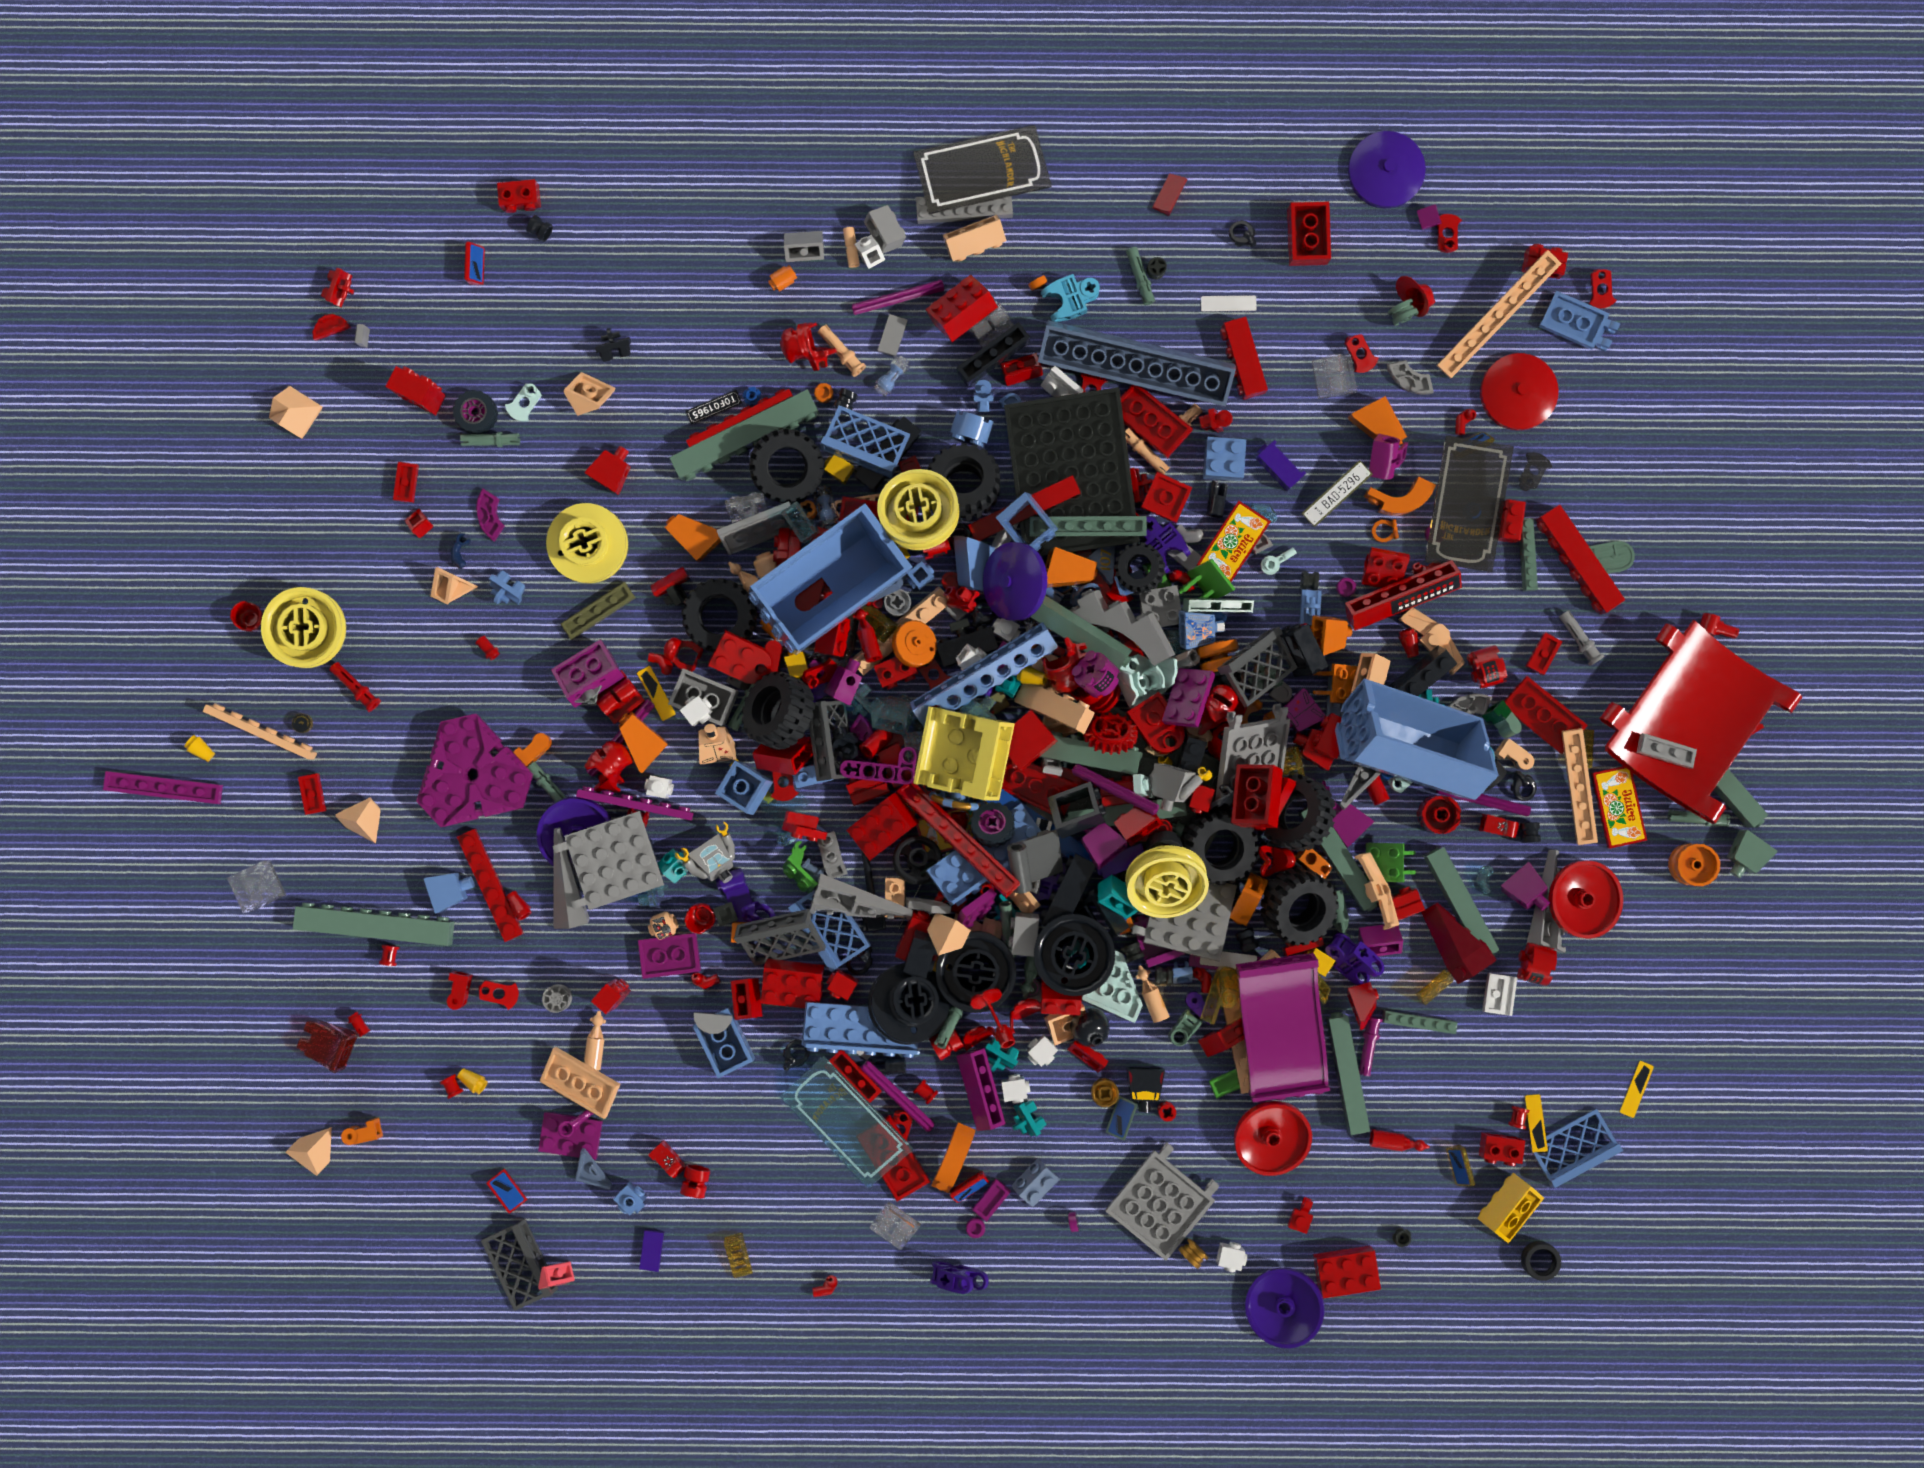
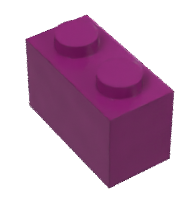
[1358,924,1403,956]

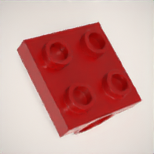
[1361,547,1410,588]
[596,670,646,724]

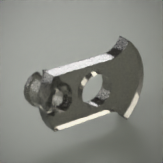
[1519,452,1552,491]

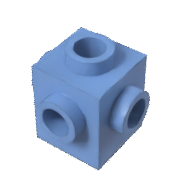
[613,1182,647,1215]

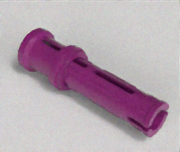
[1359,1016,1383,1076]

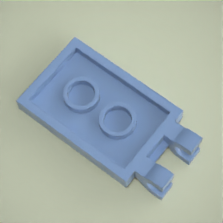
[1539,291,1620,352]

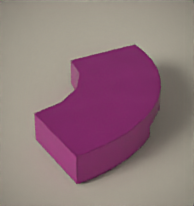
[476,488,505,542]
[849,714,875,768]

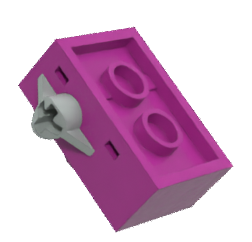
[551,639,625,708]

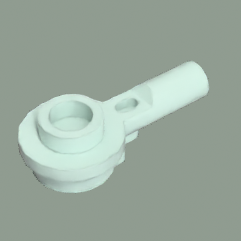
[1261,547,1297,575]

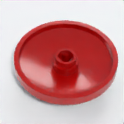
[1480,353,1559,431]
[1549,861,1623,939]
[1234,1101,1312,1176]

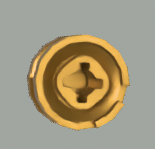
[1091,1078,1119,1107]
[1178,1238,1209,1269]

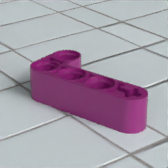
[840,747,919,784]

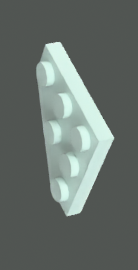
[1082,950,1143,1023]

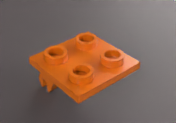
[1313,664,1358,704]

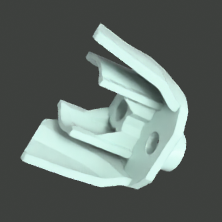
[1117,654,1177,709]

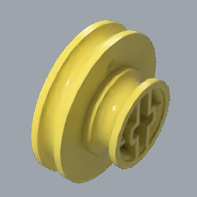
[877,469,959,550]
[546,503,628,584]
[261,587,346,668]
[1125,845,1209,918]

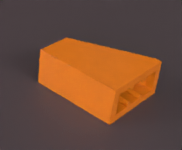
[1348,396,1407,446]
[665,514,721,562]
[1045,547,1098,588]
[619,712,668,773]
[1230,873,1268,926]

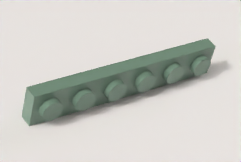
[1030,516,1147,537]

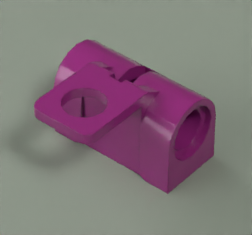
[1369,434,1408,480]

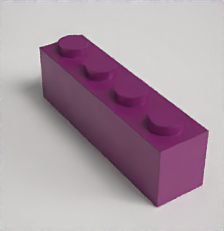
[956,1048,1005,1131]

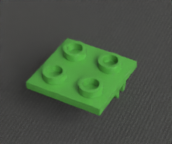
[1178,559,1235,598]
[782,841,818,894]
[1366,843,1416,882]

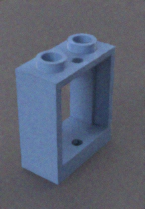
[996,492,1058,551]

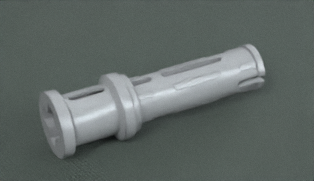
[1559,610,1605,666]

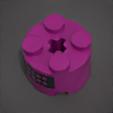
[1072,650,1120,698]

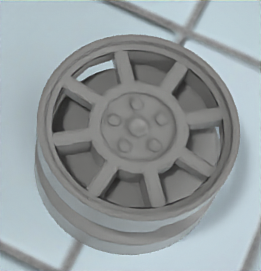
[884,589,911,617]
[542,984,572,1013]

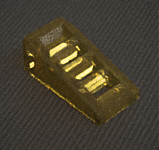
[1283,746,1305,776]
[724,1233,753,1278]

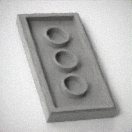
[717,501,800,555]

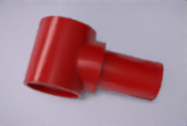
[1700,613,1739,639]

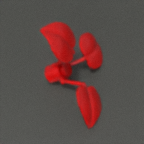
[963,989,1041,1051]

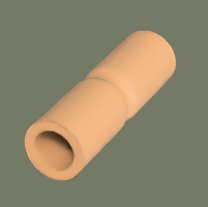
[843,227,860,268]

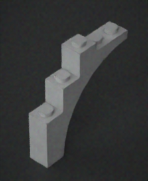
[1051,589,1175,666]

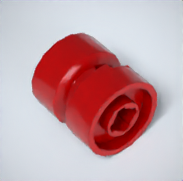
[929,1029,965,1060]
[680,1164,711,1198]

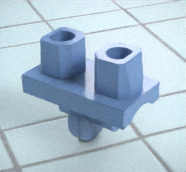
[973,379,993,412]
[489,570,525,605]
[1300,590,1322,625]

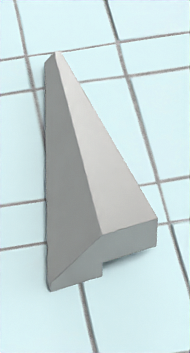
[1340,765,1382,810]
[553,827,590,929]
[1526,850,1566,953]
[809,874,913,920]

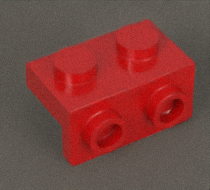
[782,811,827,842]

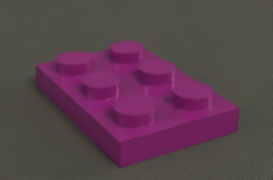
[1162,668,1215,728]
[957,888,996,929]
[638,933,701,979]
[538,1112,603,1160]

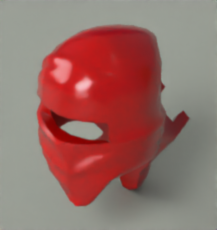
[780,322,837,371]
[1042,637,1087,693]
[1198,685,1239,736]
[584,741,633,793]

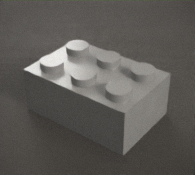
[668,669,739,727]

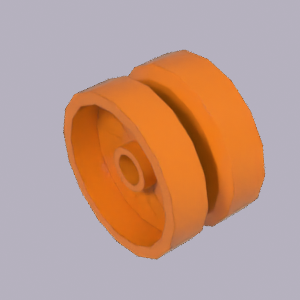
[1195,639,1239,672]
[1668,843,1720,886]

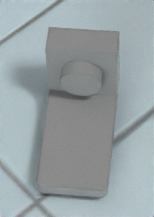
[817,831,848,878]

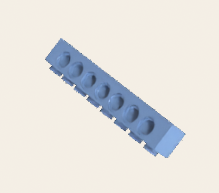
[910,622,1058,727]

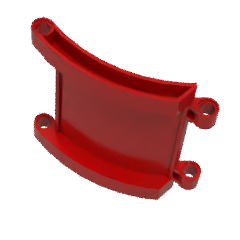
[1599,620,1802,824]

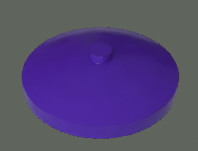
[1348,131,1426,209]
[983,542,1047,621]
[537,797,612,874]
[1245,1267,1325,1348]

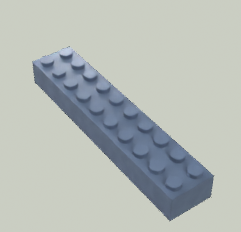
[1038,320,1236,406]

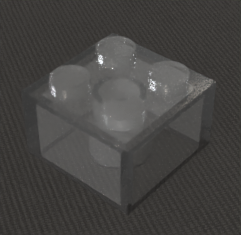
[227,861,286,913]

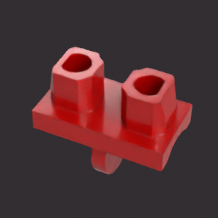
[321,268,354,308]
[1199,408,1233,433]
[1130,467,1153,504]
[943,586,980,612]

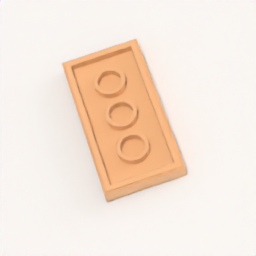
[539,1047,620,1119]

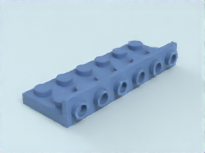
[926,803,1041,907]
[801,1002,920,1058]

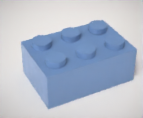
[692,1006,755,1078]

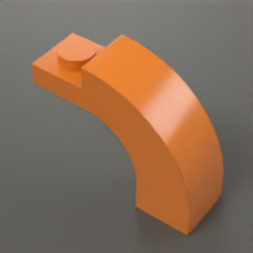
[1364,477,1436,516]
[931,1122,976,1193]

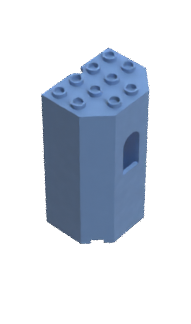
[748,504,912,655]
[1335,678,1498,800]

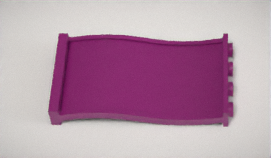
[1236,953,1330,1103]

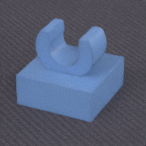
[1172,961,1193,984]

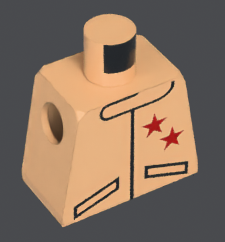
[698,724,736,764]

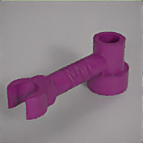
[557,1109,594,1138]

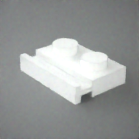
[1041,366,1084,397]
[1482,973,1517,1016]

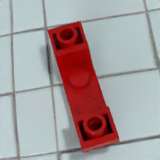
[1198,1017,1244,1057]

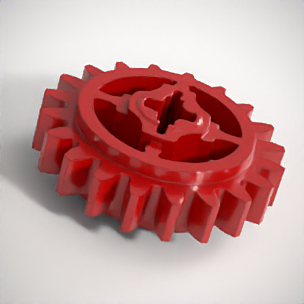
[1083,712,1138,755]

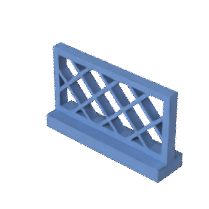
[820,405,910,478]
[788,890,871,972]
[1528,1109,1623,1188]

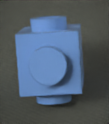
[907,561,935,591]

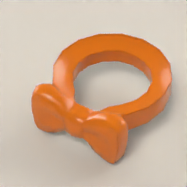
[1371,519,1399,543]

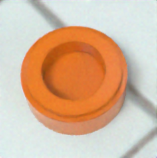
[1028,275,1048,291]
[814,383,834,403]

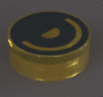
[292,714,313,733]

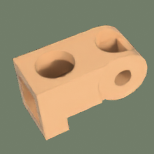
[1494,739,1534,770]

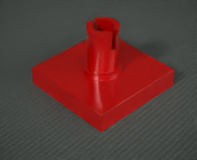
[1141,472,1193,524]

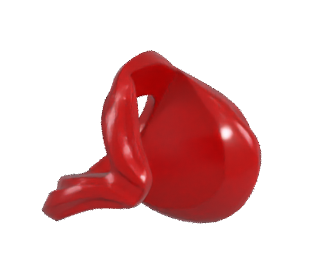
[664,637,703,672]
[1258,846,1296,877]

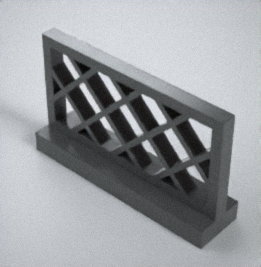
[1217,627,1298,707]
[809,701,855,781]
[734,909,826,966]
[481,1219,558,1311]

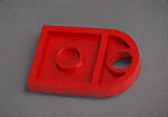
[708,630,772,684]
[1126,692,1185,754]

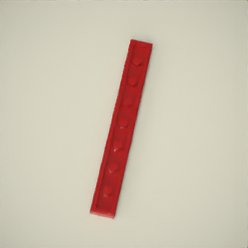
[896,779,1020,898]

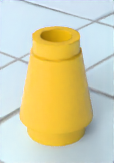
[1017,666,1047,685]
[184,735,215,762]
[457,1068,488,1094]

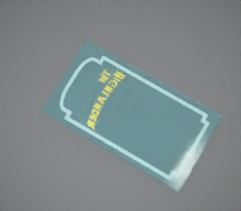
[780,1056,913,1188]

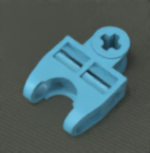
[1040,274,1100,322]

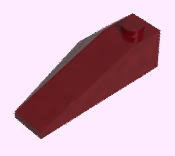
[1421,903,1497,984]

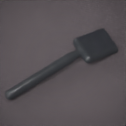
[861,850,886,932]

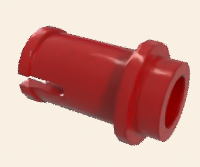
[475,635,500,660]
[348,1011,371,1037]

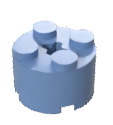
[950,410,994,447]

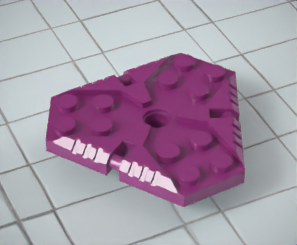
[416,713,534,827]

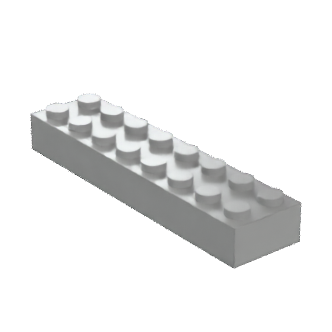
[916,190,1013,224]

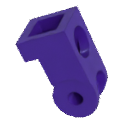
[1185,991,1222,1025]

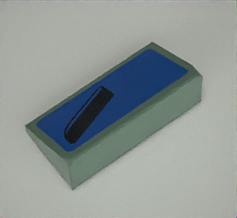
[1106,1096,1138,1141]

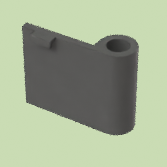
[1007,829,1063,894]

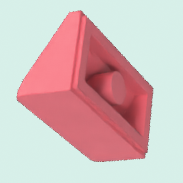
[538,1261,575,1289]

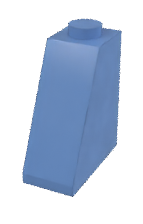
[954,536,995,592]

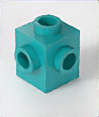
[657,848,688,884]

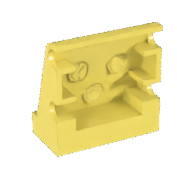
[913,706,1015,800]

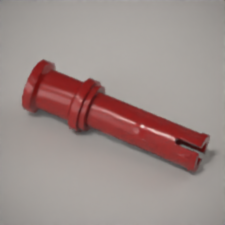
[329,662,381,712]

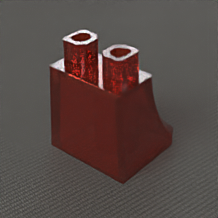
[296,1021,358,1073]

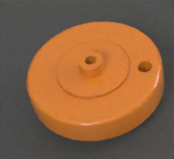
[892,620,937,667]

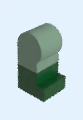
[1482,700,1521,738]

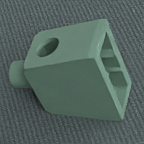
[1727,830,1778,878]

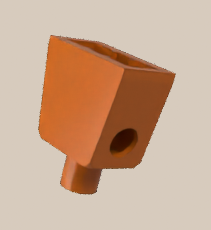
[1311,615,1353,655]

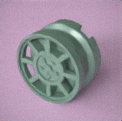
[1387,299,1419,326]

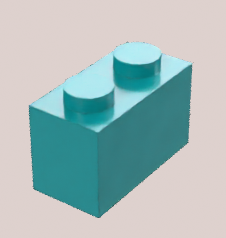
[1098,875,1138,919]

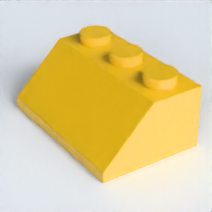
[1477,1173,1544,1244]

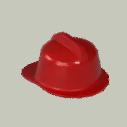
[1396,276,1435,317]

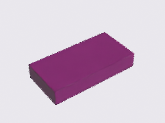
[972,1178,1011,1222]

